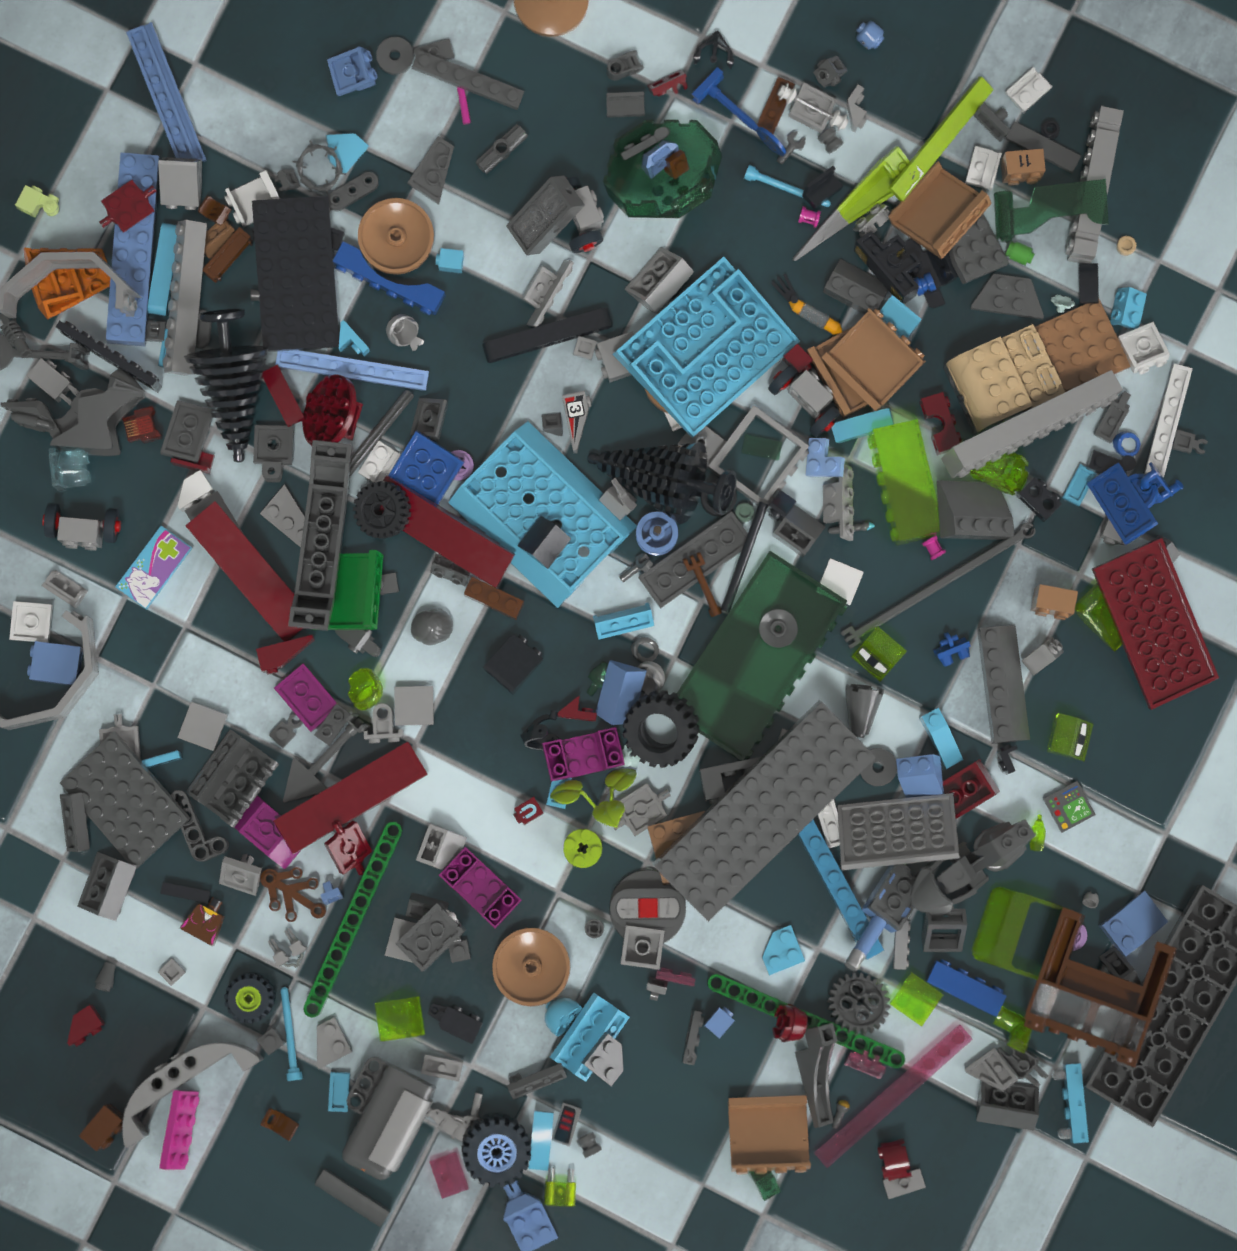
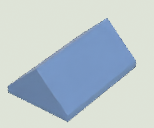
[595,660,647,725]

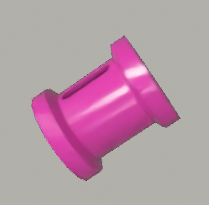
[798,206,821,228]
[922,536,946,561]

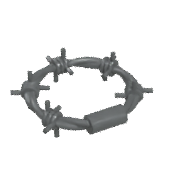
[292,140,346,195]

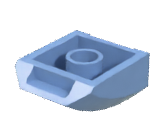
[641,140,679,179]

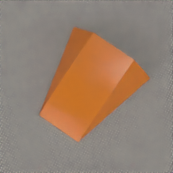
[24,248,111,320]

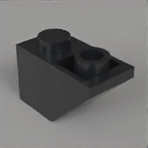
[767,490,797,522]

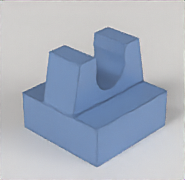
[320,881,344,905]

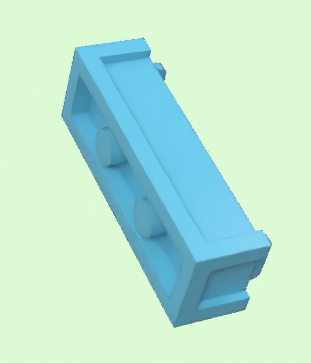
[593,602,654,639]

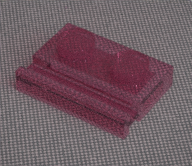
[655,968,695,987]
[429,1152,469,1199]

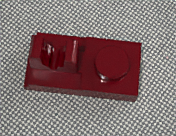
[647,70,688,96]

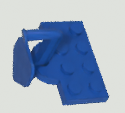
[1087,462,1184,545]

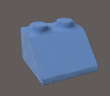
[896,754,944,798]

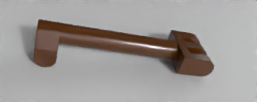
[682,552,722,617]

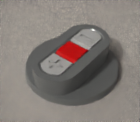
[609,870,686,944]

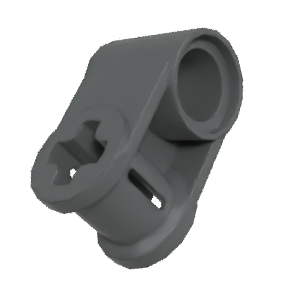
[607,50,644,81]

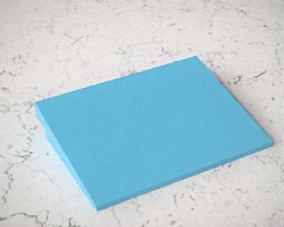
[612,257,800,438]

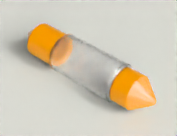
[789,299,842,335]

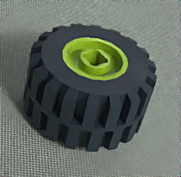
[224,973,275,1023]

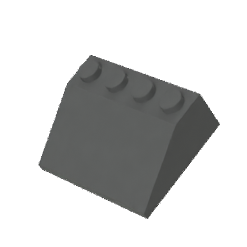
[937,480,1014,540]

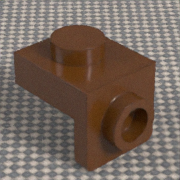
[664,149,690,179]
[198,196,231,225]

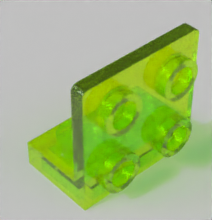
[375,996,425,1042]

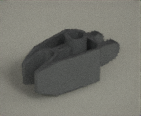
[335,630,381,657]
[998,1040,1048,1088]

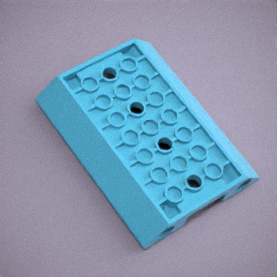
[448,421,637,608]

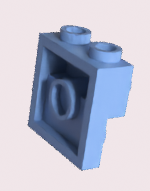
[327,47,377,96]

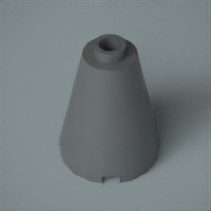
[845,684,884,738]

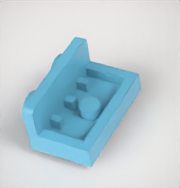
[1110,287,1147,330]

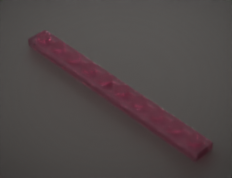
[814,1024,973,1168]

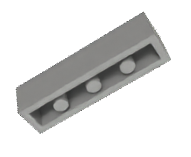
[893,921,911,970]

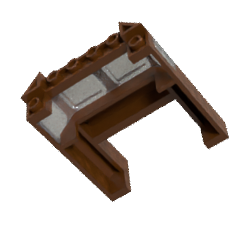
[1024,907,1177,1067]

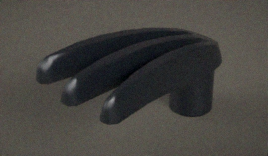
[771,274,798,303]

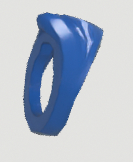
[1113,432,1141,457]

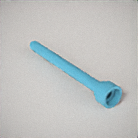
[744,165,831,207]
[281,987,303,1081]

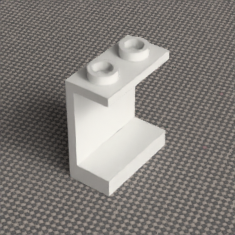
[225,170,280,227]

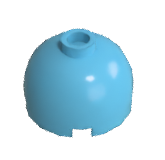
[544,997,583,1036]

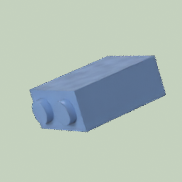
[27,641,83,686]

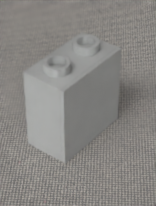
[595,331,634,383]

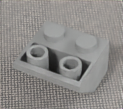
[416,824,467,870]

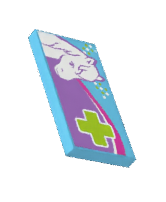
[115,526,193,610]

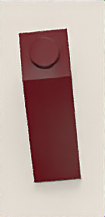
[256,635,315,675]

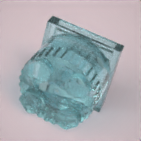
[48,448,91,492]

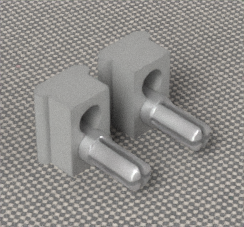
[268,928,307,968]

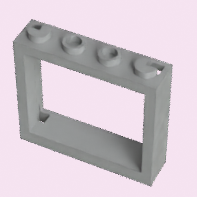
[708,406,809,506]

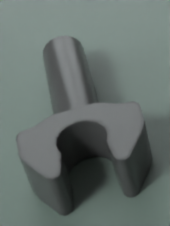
[777,131,805,164]
[619,553,653,583]

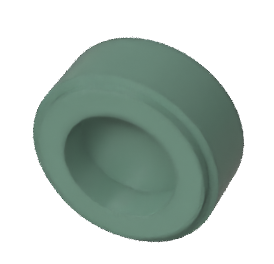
[735,503,754,522]

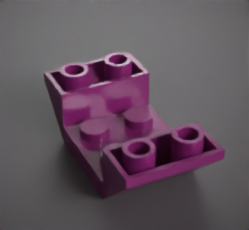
[542,727,625,781]
[234,795,301,869]
[439,847,522,928]

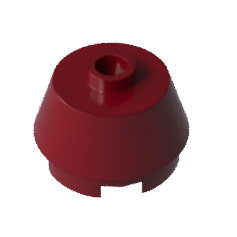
[772,1004,807,1042]

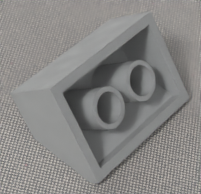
[625,247,694,314]

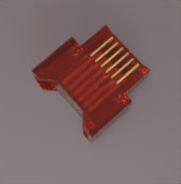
[122,406,162,443]

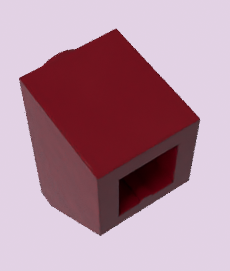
[67,1004,105,1047]

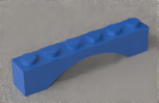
[333,242,446,316]

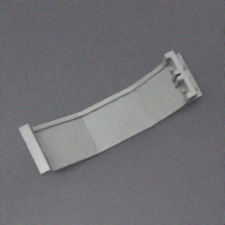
[0,252,142,318]
[0,610,99,730]

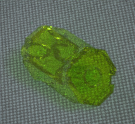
[969,452,1028,496]

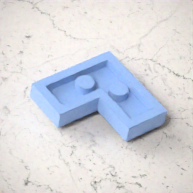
[806,438,845,477]

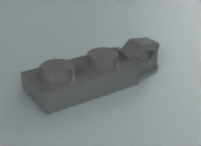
[1093,391,1131,444]
[682,1010,704,1065]

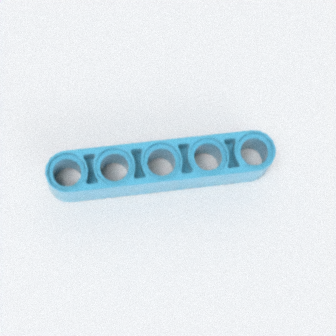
[147,223,177,316]

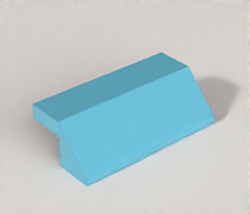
[550,992,630,1081]

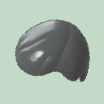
[411,609,453,645]

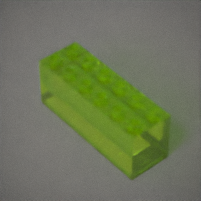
[867,419,940,546]

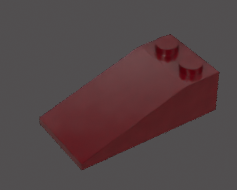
[943,759,1000,819]

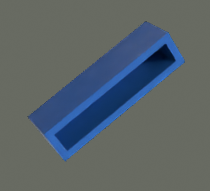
[925,959,1007,1017]

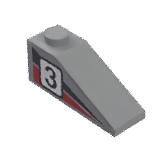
[562,391,591,454]

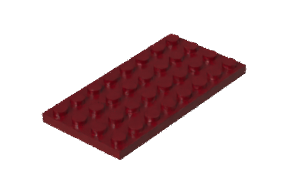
[1092,538,1219,710]

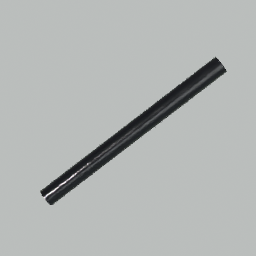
[721,501,769,613]

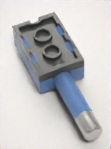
[844,864,918,971]

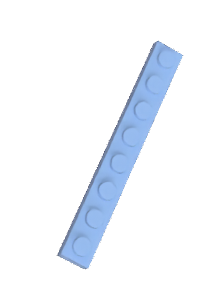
[275,350,429,391]

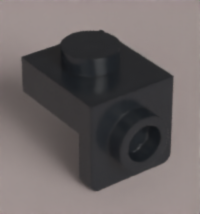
[997,744,1018,775]

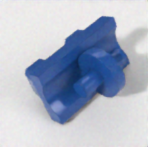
[933,632,971,667]

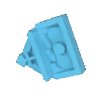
[326,133,369,173]

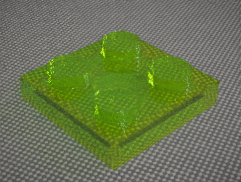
[890,972,944,1027]

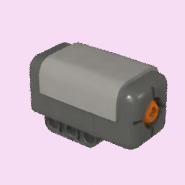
[342,1057,437,1180]

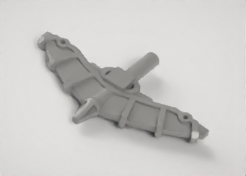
[426,1093,503,1146]

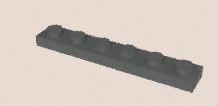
[412,50,524,110]

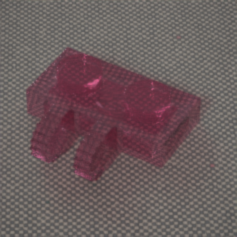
[844,1050,887,1079]

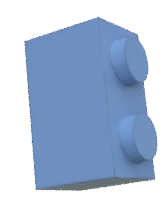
[703,1007,735,1038]

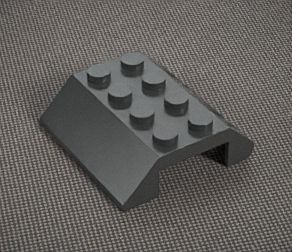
[186,729,279,828]

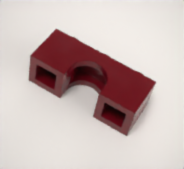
[919,392,962,455]

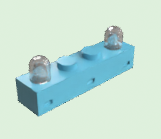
[1051,1063,1089,1143]

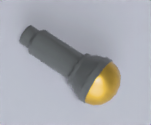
[832,1100,850,1129]

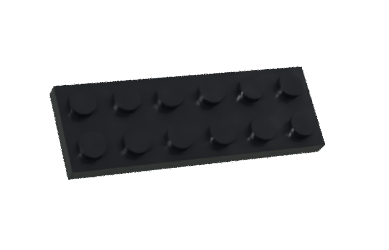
[55,320,162,393]

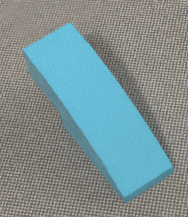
[832,408,895,443]
[529,1110,554,1171]

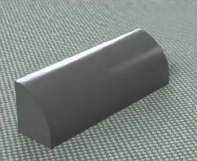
[315,1168,391,1227]

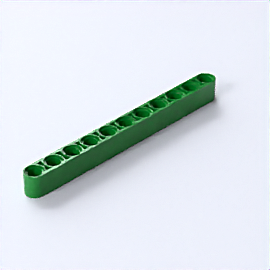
[303,822,403,1018]
[707,974,905,1068]

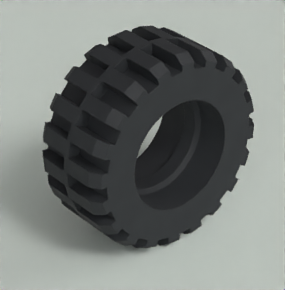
[623,690,700,768]

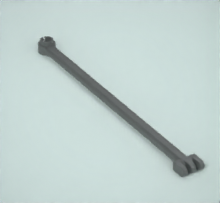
[840,523,1036,649]

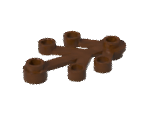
[260,867,327,922]

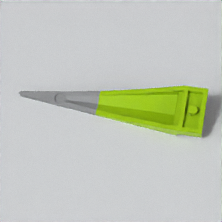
[792,146,910,261]

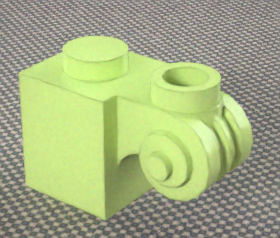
[15,185,59,218]

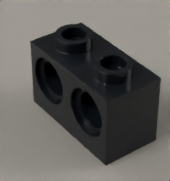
[1016,477,1062,522]

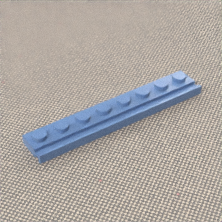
[126,22,207,162]

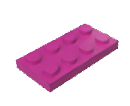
[159,1090,199,1170]

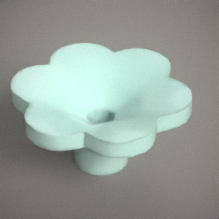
[1051,295,1075,313]
[622,745,641,767]

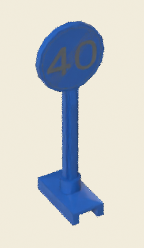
[692,67,787,156]

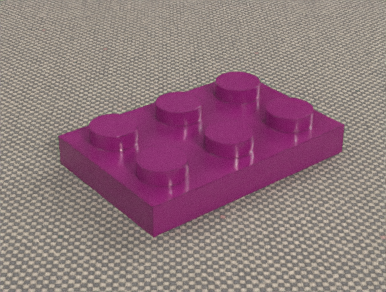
[274,663,337,732]

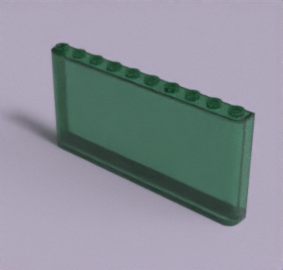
[677,551,847,761]

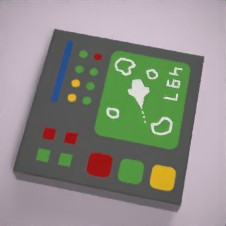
[1043,781,1096,833]

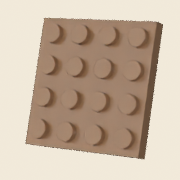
[1035,300,1131,392]

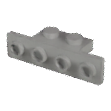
[521,260,574,327]
[823,464,854,541]

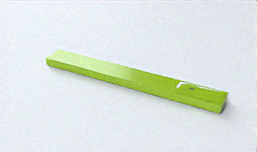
[888,77,994,201]

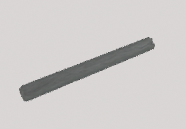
[349,390,414,478]

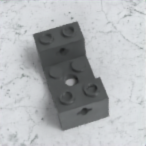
[699,757,760,804]

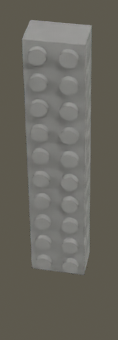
[941,370,1123,479]

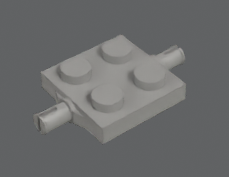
[99,714,141,760]
[614,783,671,836]

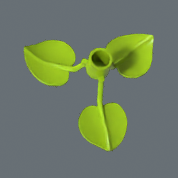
[550,769,637,828]

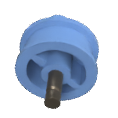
[636,512,678,556]

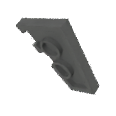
[407,136,454,205]

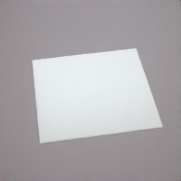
[817,559,864,605]

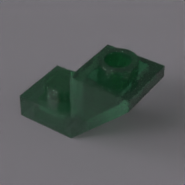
[748,1171,781,1201]

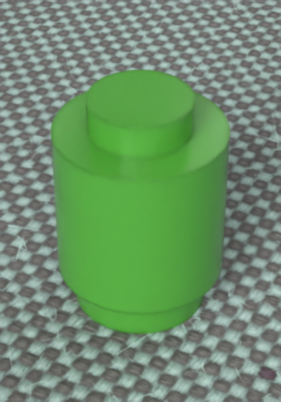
[1005,241,1035,266]

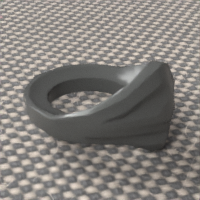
[631,637,659,662]

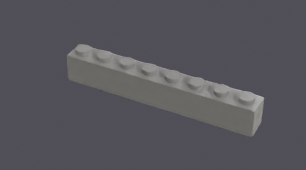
[163,220,207,376]

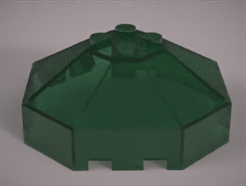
[603,120,722,218]

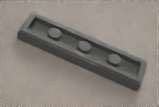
[1005,121,1081,174]

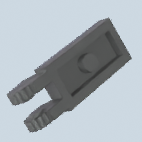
[621,126,670,160]

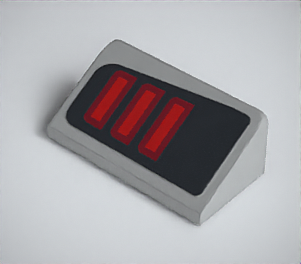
[551,1103,582,1147]

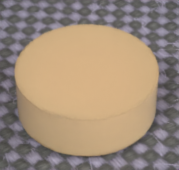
[1116,236,1136,256]

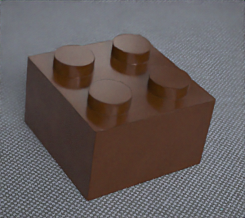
[79,1103,124,1151]

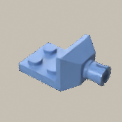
[503,1180,558,1251]

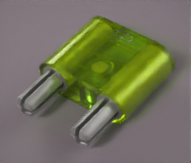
[544,1168,576,1207]

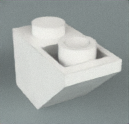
[178,470,214,512]

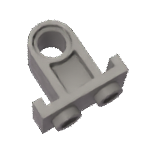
[1022,637,1064,676]
[364,703,404,743]

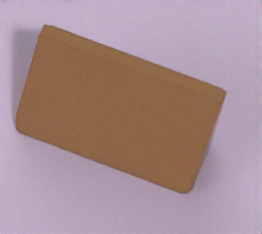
[204,221,235,259]

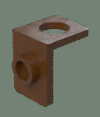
[260,1108,299,1141]

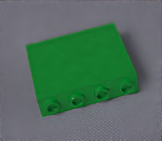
[312,550,383,630]

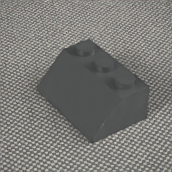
[823,259,888,314]
[77,852,137,921]
[976,1081,1039,1131]

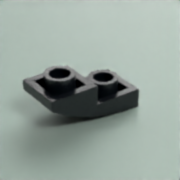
[1079,263,1099,304]

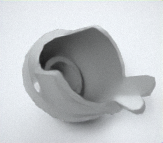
[386,314,424,351]
[638,661,665,695]

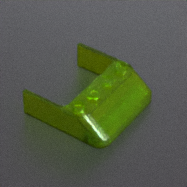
[972,887,1070,981]

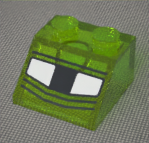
[851,626,907,682]
[1047,713,1093,761]

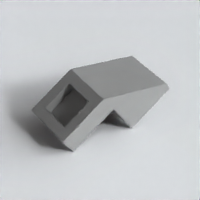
[846,85,867,132]

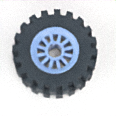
[462,1113,531,1188]

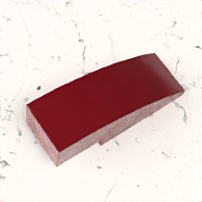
[262,364,305,427]

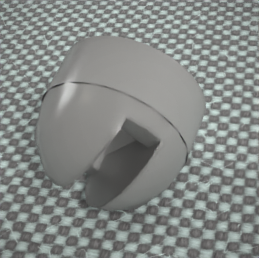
[1082,891,1099,908]

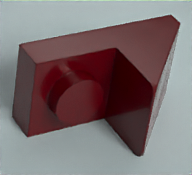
[558,696,597,722]

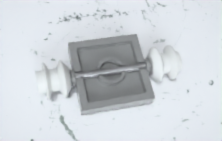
[777,83,849,133]

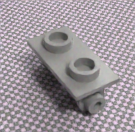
[853,204,891,237]

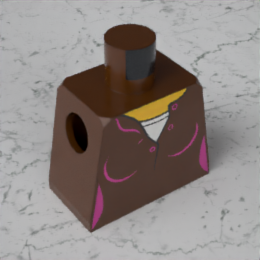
[179,897,225,946]

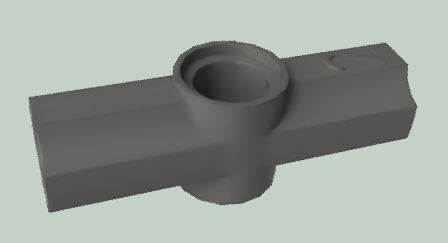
[475,124,528,175]

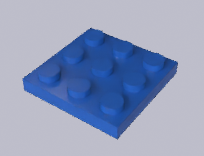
[388,430,465,505]

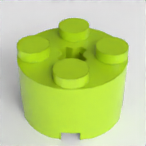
[563,829,602,868]

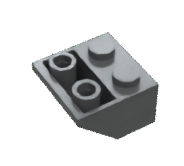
[772,505,825,558]

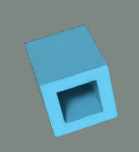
[436,248,464,273]

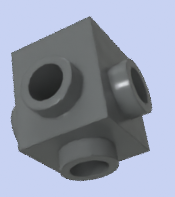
[813,56,848,87]

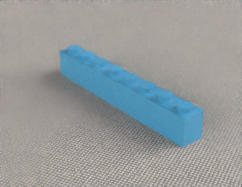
[797,820,884,960]

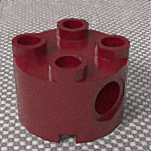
[877,1138,912,1182]

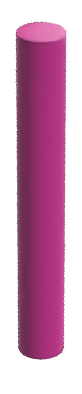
[457,87,471,124]

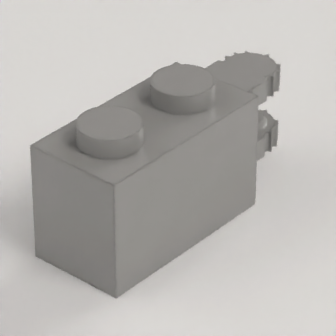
[26,358,79,406]

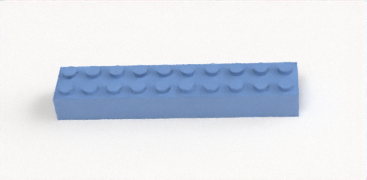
[106,153,160,347]

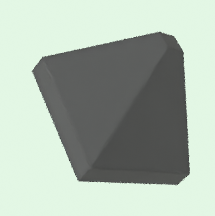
[542,414,563,436]

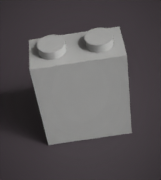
[158,157,202,210]

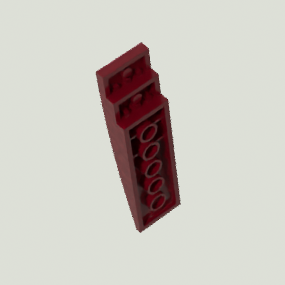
[380,475,515,588]
[185,501,303,642]
[273,742,428,854]

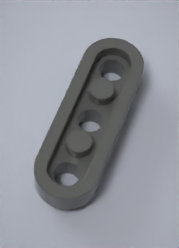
[328,172,379,211]

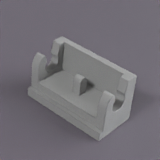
[41,570,88,609]

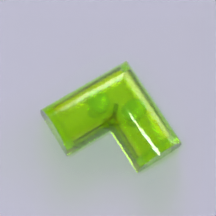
[993,1006,1033,1053]

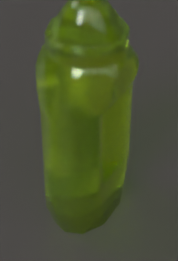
[1030,815,1046,851]

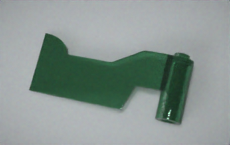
[994,179,1109,243]

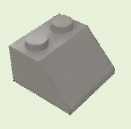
[621,925,665,969]

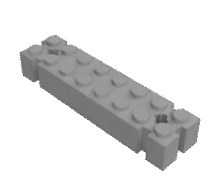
[1065,106,1124,264]

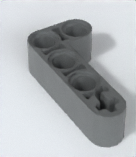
[171,790,229,862]

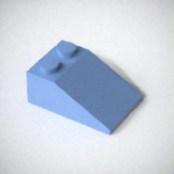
[1099,891,1168,957]

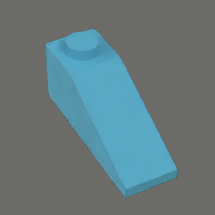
[919,708,963,769]

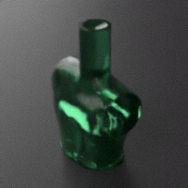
[586,661,608,696]

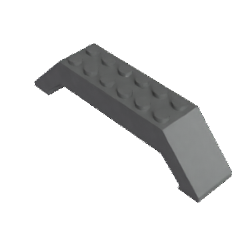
[288,440,352,631]

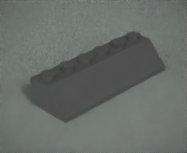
[977,626,1030,744]

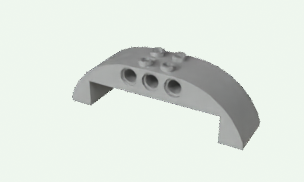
[123,1042,264,1148]

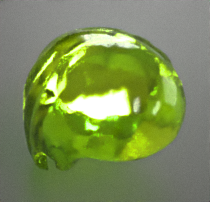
[348,668,383,710]

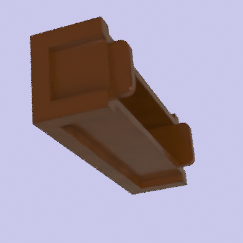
[203,227,253,283]

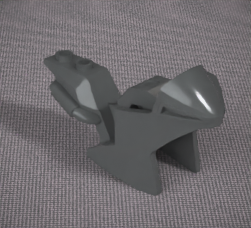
[1,369,145,456]
[910,819,1036,914]

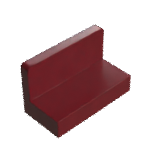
[170,452,215,474]

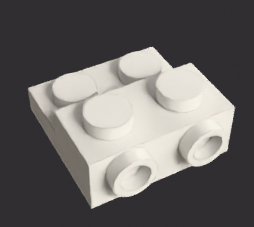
[1118,322,1170,375]

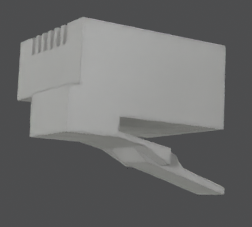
[599,478,637,520]

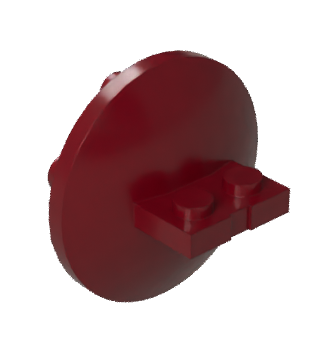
[301,374,363,446]

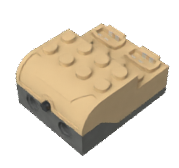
[943,324,1065,436]

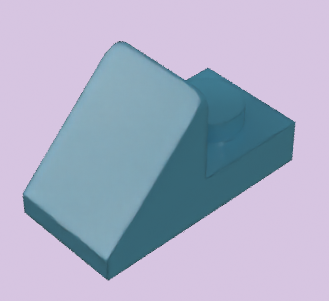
[339,320,370,356]

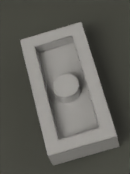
[421,1054,463,1082]
[882,1168,926,1199]

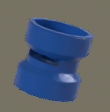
[913,272,936,296]

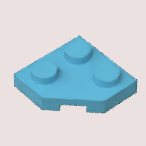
[762,925,805,975]

